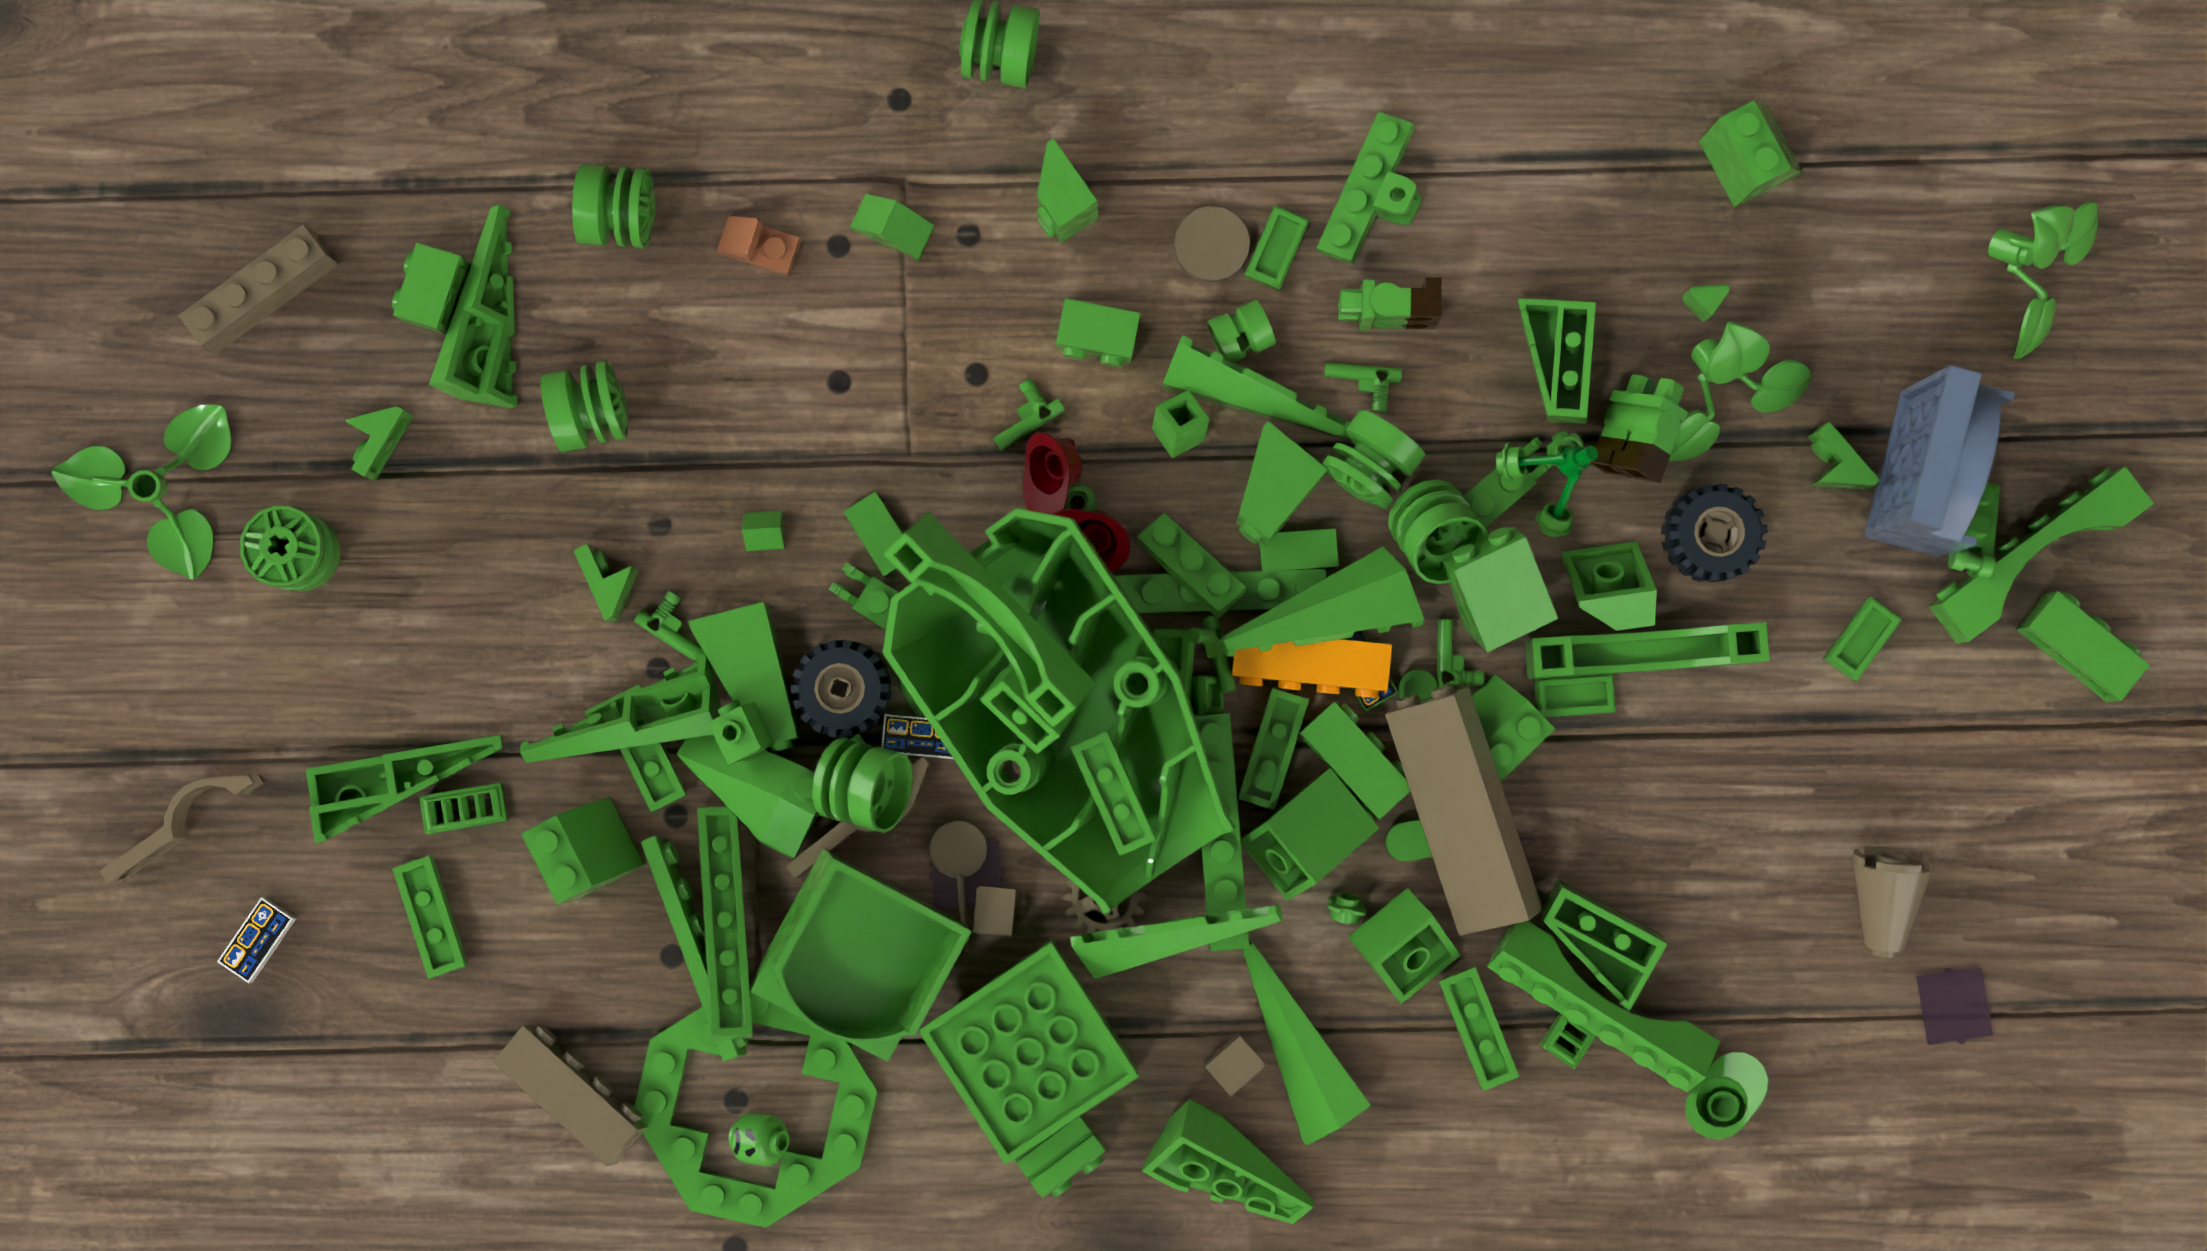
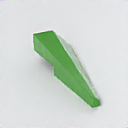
[429,204,517,408]
[1162,335,1351,439]
[1220,547,1424,657]
[520,652,721,763]
[306,735,503,844]
[1070,905,1283,979]
[1242,942,1371,1146]

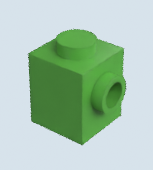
[1152,390,1210,458]
[708,700,775,765]

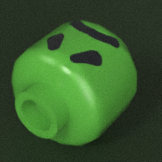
[728,1112,789,1166]

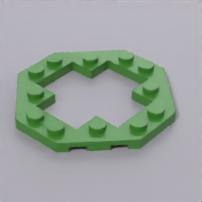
[634,980,879,1228]

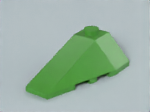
[677,735,820,860]
[1142,1099,1315,1224]

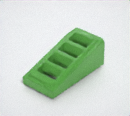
[420,783,509,834]
[1538,984,1615,1070]

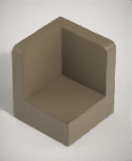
[973,886,1017,936]
[1204,1032,1265,1096]

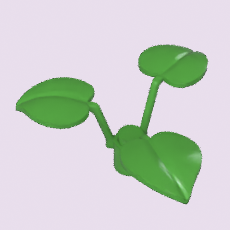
[1988,201,2099,360]
[1669,322,1812,461]
[51,404,232,579]

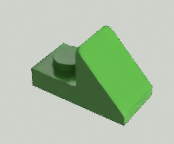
[345,406,414,481]
[1808,421,1880,490]
[573,544,638,623]

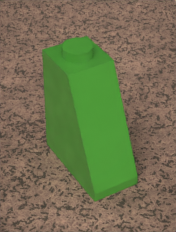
[1236,421,1328,547]

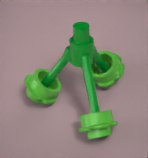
[1496,431,1598,538]

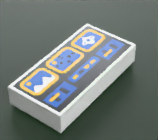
[881,714,953,759]
[217,897,297,983]

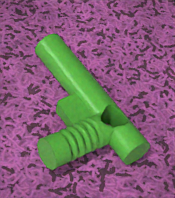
[1324,362,1402,413]
[993,379,1065,451]
[634,590,704,663]
[1187,616,1236,693]
[1437,620,1484,688]

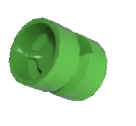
[1207,299,1276,363]

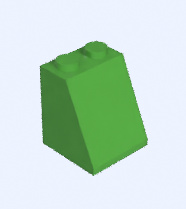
[1699,100,1803,208]
[1443,527,1558,652]
[1241,768,1379,901]
[521,797,645,904]

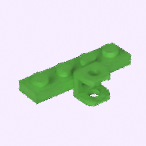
[1317,111,1422,266]

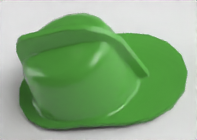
[1685,1052,1769,1140]

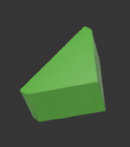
[850,194,935,261]

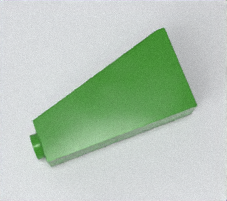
[688,602,802,753]

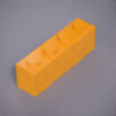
[1232,639,1392,698]

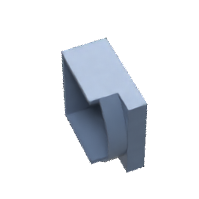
[1863,365,2015,557]

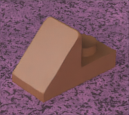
[716,216,801,276]

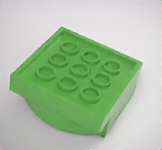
[749,848,972,1062]
[918,938,1139,1165]

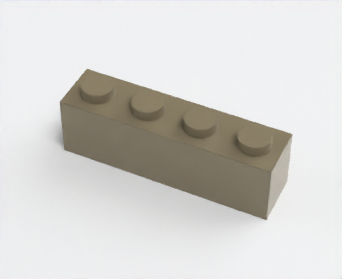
[178,224,339,354]
[492,1024,648,1166]

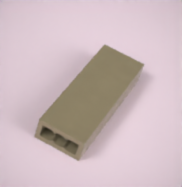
[1385,684,1543,936]

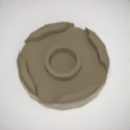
[1174,206,1250,283]

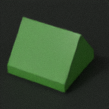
[1682,284,1729,323]
[742,511,785,552]
[1191,676,1224,716]

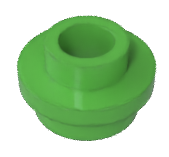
[1065,484,1096,512]

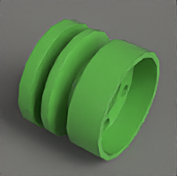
[959,0,1040,89]
[572,164,656,249]
[541,359,628,453]
[1322,409,1426,510]
[1388,479,1488,584]
[240,506,340,591]
[812,737,913,833]

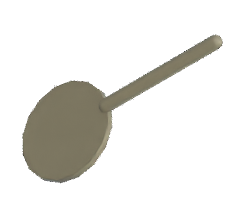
[929,820,987,952]

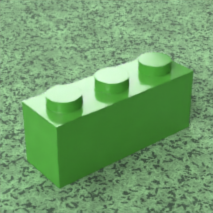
[2016,591,2150,702]
[1298,701,1410,820]

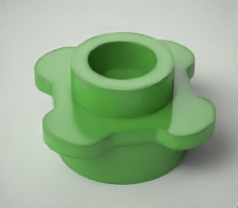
[1328,893,1367,924]

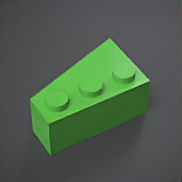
[1540,879,1667,1011]

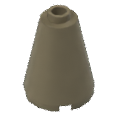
[1852,847,1934,958]

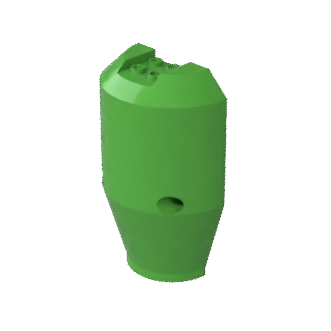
[882,508,1235,915]

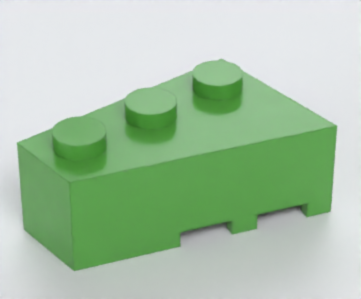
[1517,298,1596,425]

